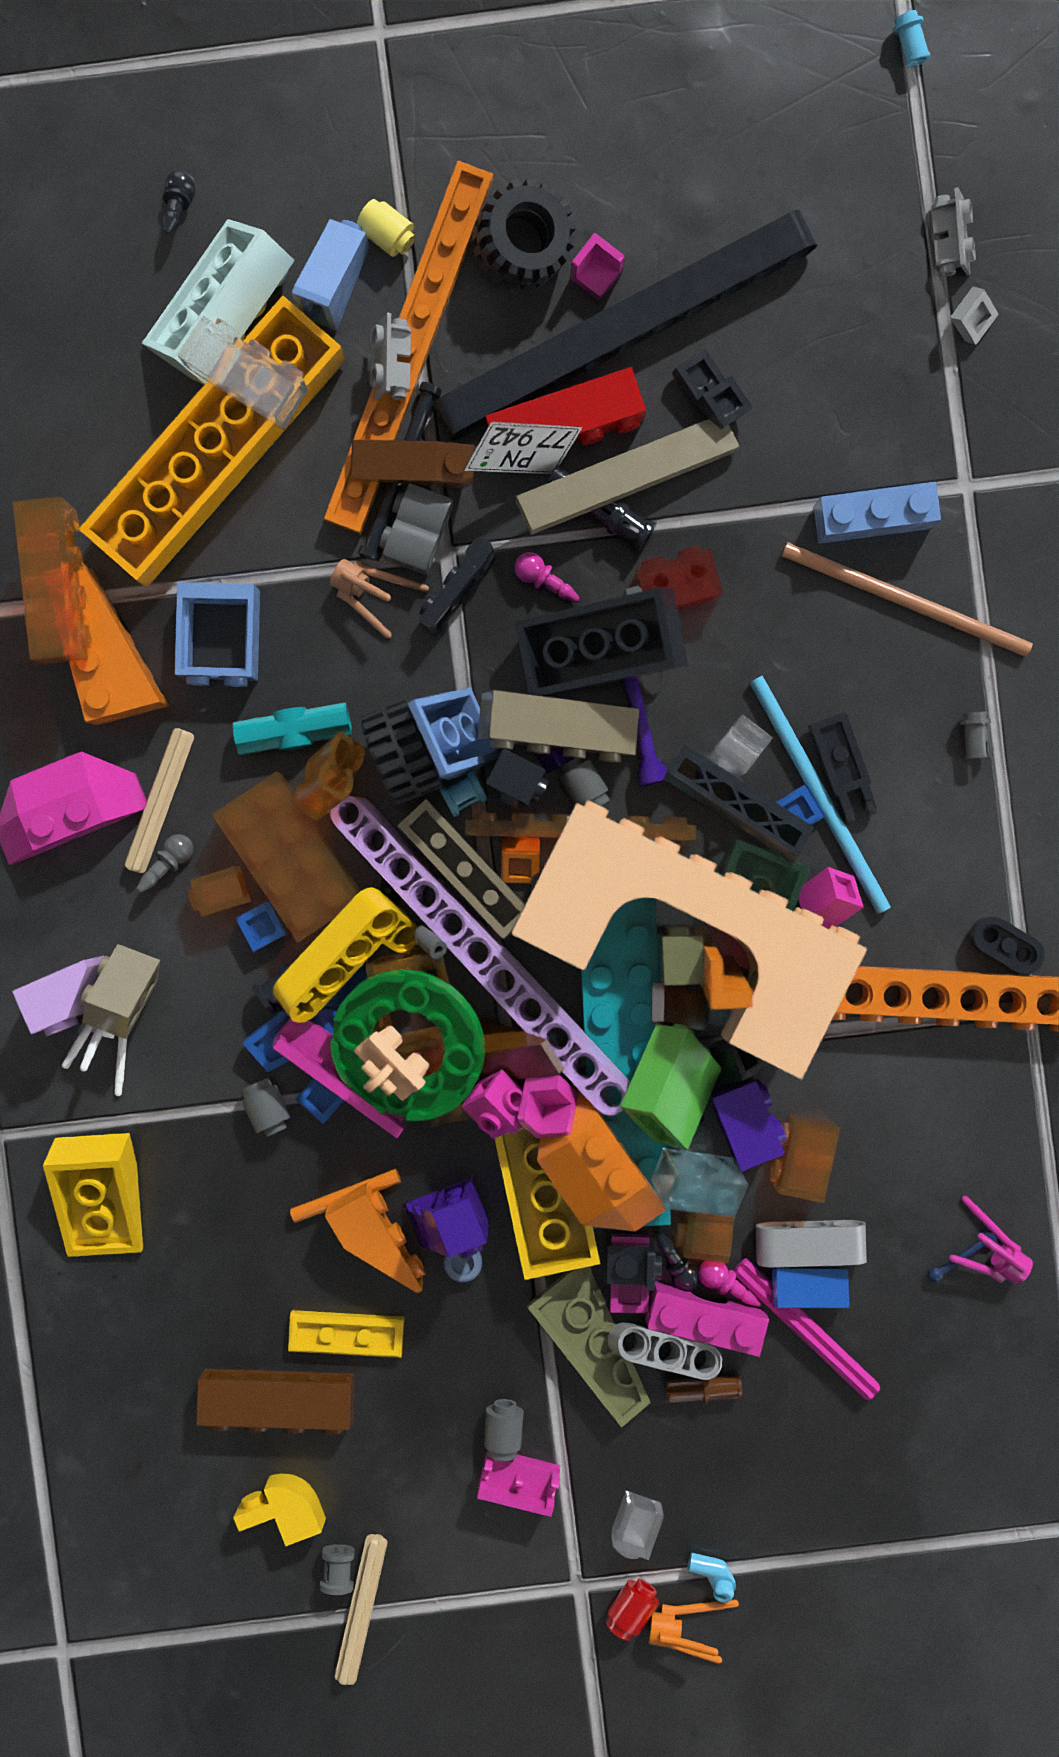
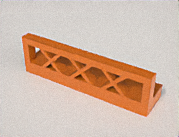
[694,926,753,1009]

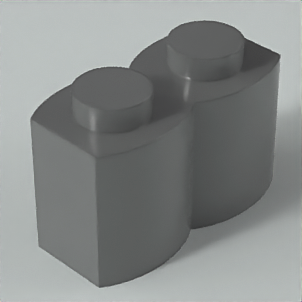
[379,483,453,576]

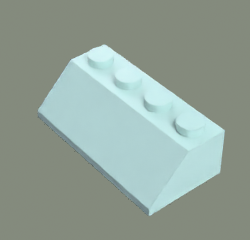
[142,219,295,385]

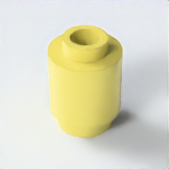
[357,199,416,257]

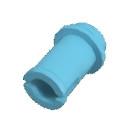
[893,10,931,67]

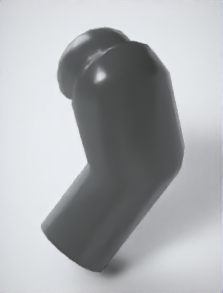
[414,925,447,959]

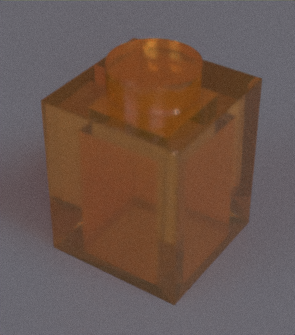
[188,866,251,917]

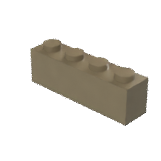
[478,690,639,763]
[398,800,525,939]

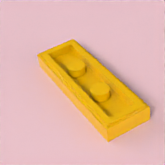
[288,1310,404,1358]

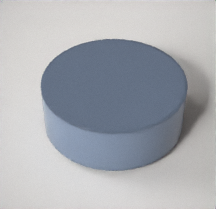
[444,1252,482,1282]

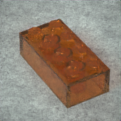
[212,772,361,943]

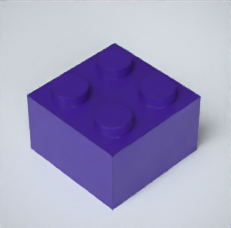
[709,1076,787,1171]

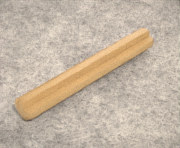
[124,728,194,873]
[335,1534,388,1685]

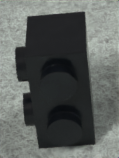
[486,749,549,810]

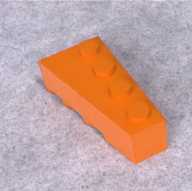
[45,563,169,725]

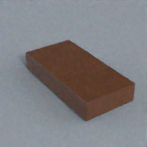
[652,983,706,1033]

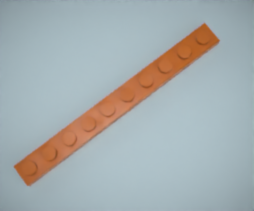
[324,161,494,535]

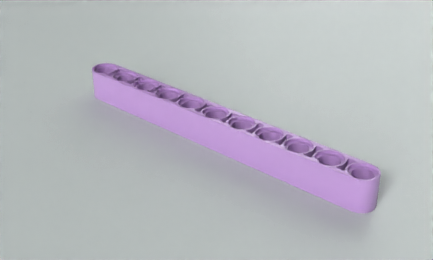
[330,796,630,1115]

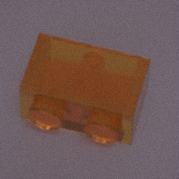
[770,1113,840,1203]

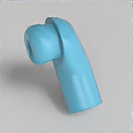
[687,1553,736,1603]

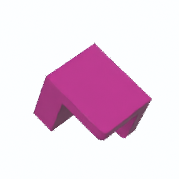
[570,232,625,302]
[797,867,864,929]
[518,1075,578,1138]

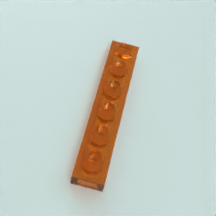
[465,813,696,841]

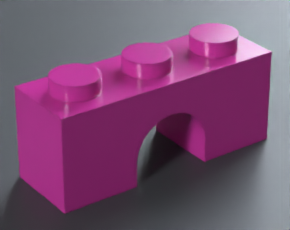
[645,1281,769,1357]

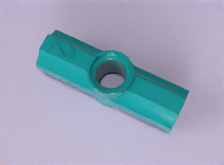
[233,703,352,755]

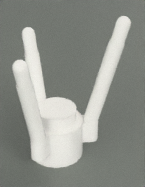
[62,1024,127,1096]

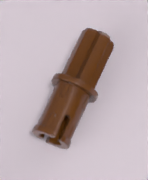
[666,1374,742,1404]

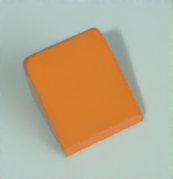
[501,837,540,884]

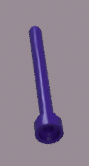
[623,677,667,787]

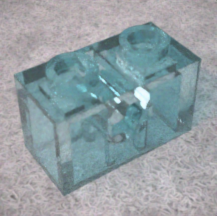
[651,1148,748,1217]

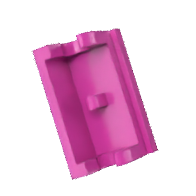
[477,1451,560,1517]

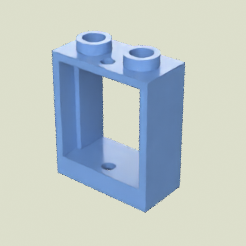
[175,582,260,687]

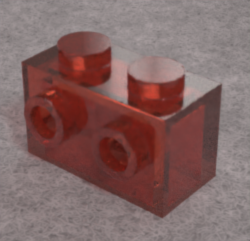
[634,546,723,610]

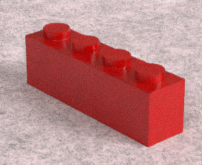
[486,367,646,446]

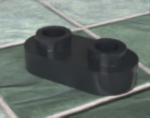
[970,916,1045,974]

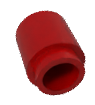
[605,1578,659,1641]

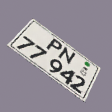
[464,422,583,474]

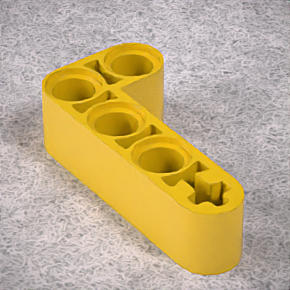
[273,888,418,1023]

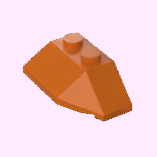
[537,1084,667,1231]

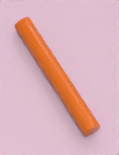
[290,1169,401,1223]

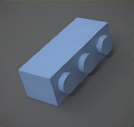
[814,482,941,544]

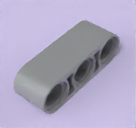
[756,1220,867,1267]
[608,1322,722,1380]

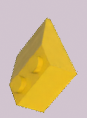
[43,1133,143,1257]

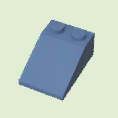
[408,687,501,780]

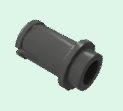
[960,711,991,759]

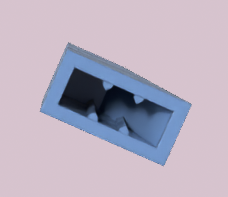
[292,219,370,331]

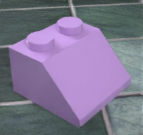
[12,956,104,1037]

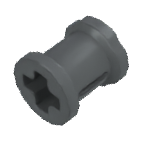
[319,1544,355,1595]

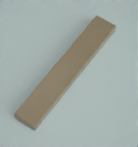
[516,419,740,535]

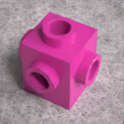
[462,1070,523,1139]

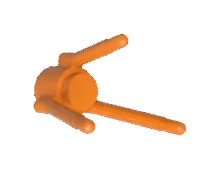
[649,1600,739,1664]

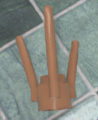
[330,559,429,639]

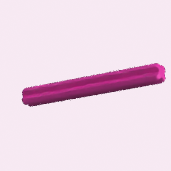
[733,1258,880,1400]

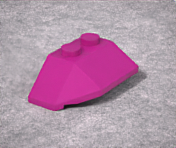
[0,752,147,865]

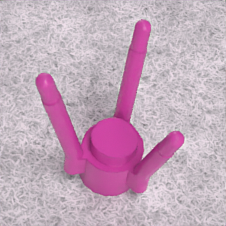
[949,1196,1033,1284]

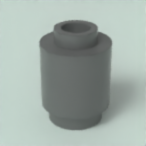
[558,758,610,807]
[241,1078,291,1137]
[484,1399,524,1461]

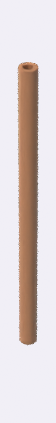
[781,542,1033,657]

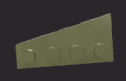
[526,1266,651,1428]

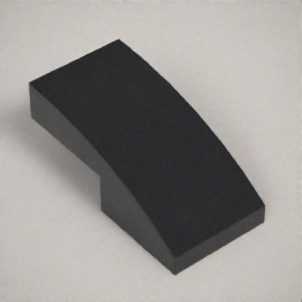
[672,349,753,430]

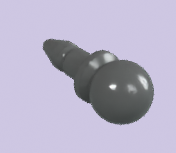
[137,834,194,893]

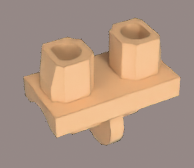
[353,1026,429,1101]

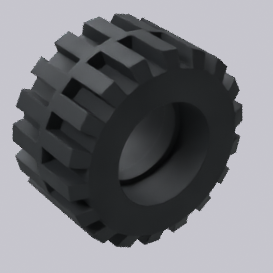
[472,179,576,291]
[361,699,442,805]

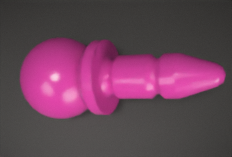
[515,552,580,603]
[698,1258,762,1307]

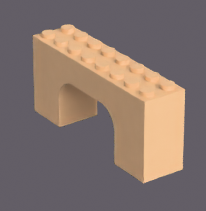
[512,800,867,1079]

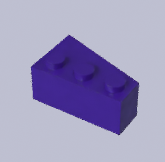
[404,1177,490,1258]

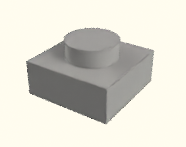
[950,287,999,345]

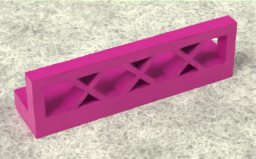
[273,1018,405,1138]

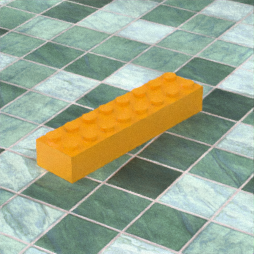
[79,296,346,587]

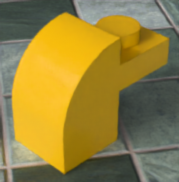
[233,1474,326,1546]

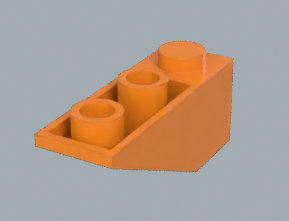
[325,1183,426,1293]

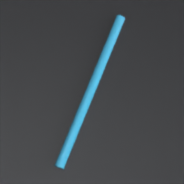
[749,676,891,914]

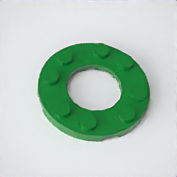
[330,970,485,1121]

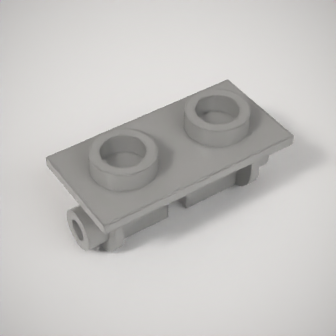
[931,187,976,276]
[370,312,411,400]

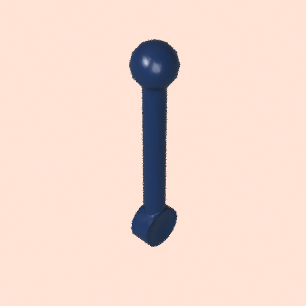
[928,1231,997,1283]

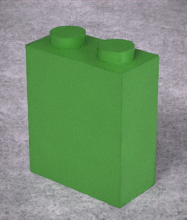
[620,1024,722,1150]

